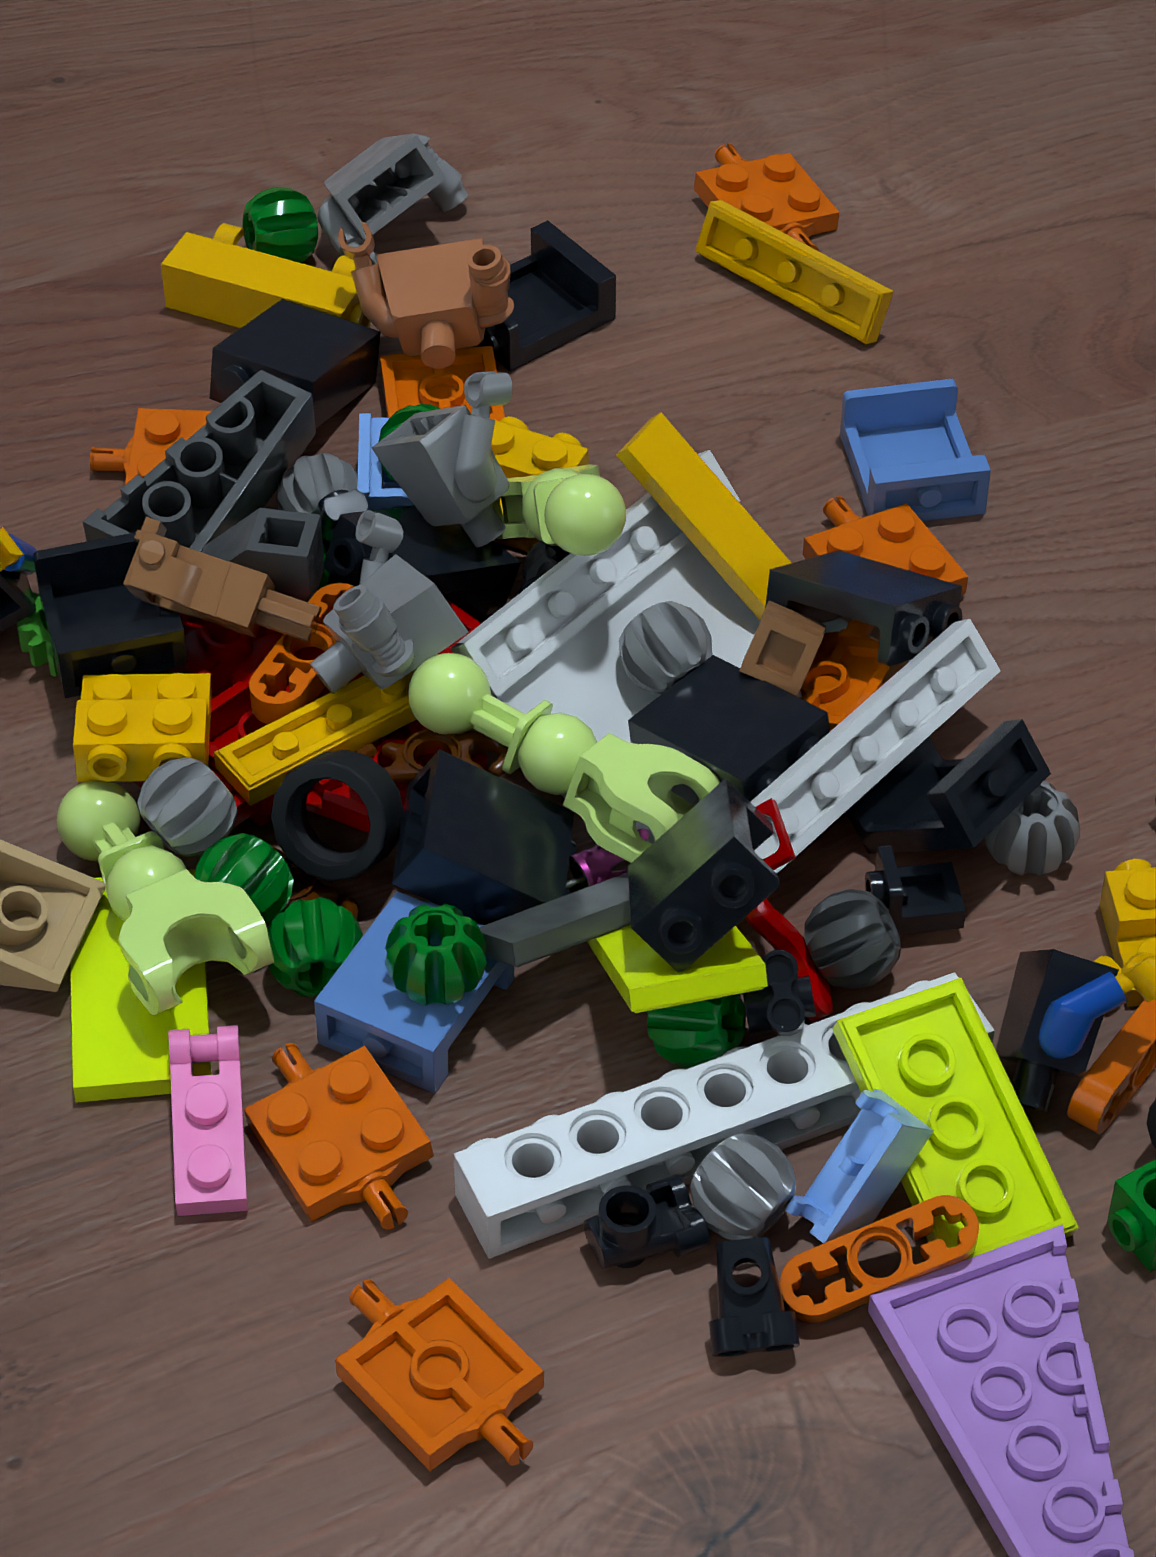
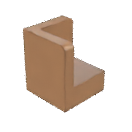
[739,601,826,696]

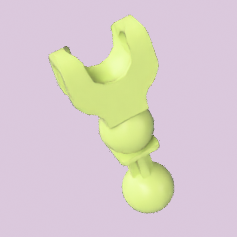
[491,464,626,556]
[408,653,720,863]
[57,780,274,1015]

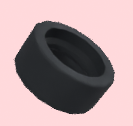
[271,750,404,882]

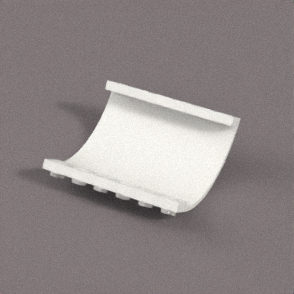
[451,450,1001,873]

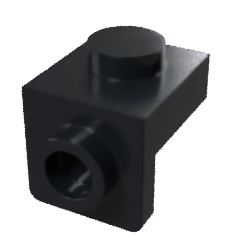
[865,845,966,935]

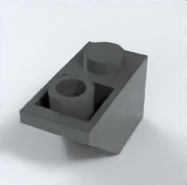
[202,508,325,602]

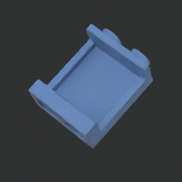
[840,379,991,521]
[314,891,514,1094]

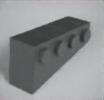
[82,370,316,552]

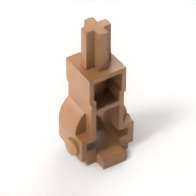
[123,517,322,642]

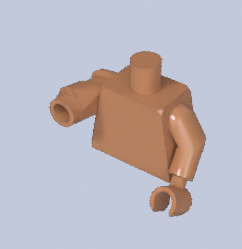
[338,222,514,369]

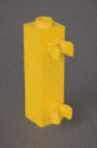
[161,223,371,328]

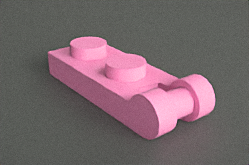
[168,1025,248,1216]

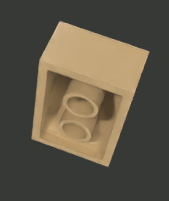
[0,839,105,992]

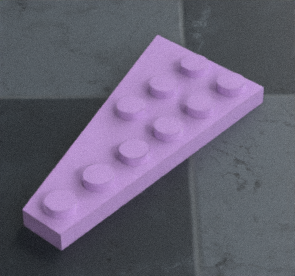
[868,1224,1134,1557]

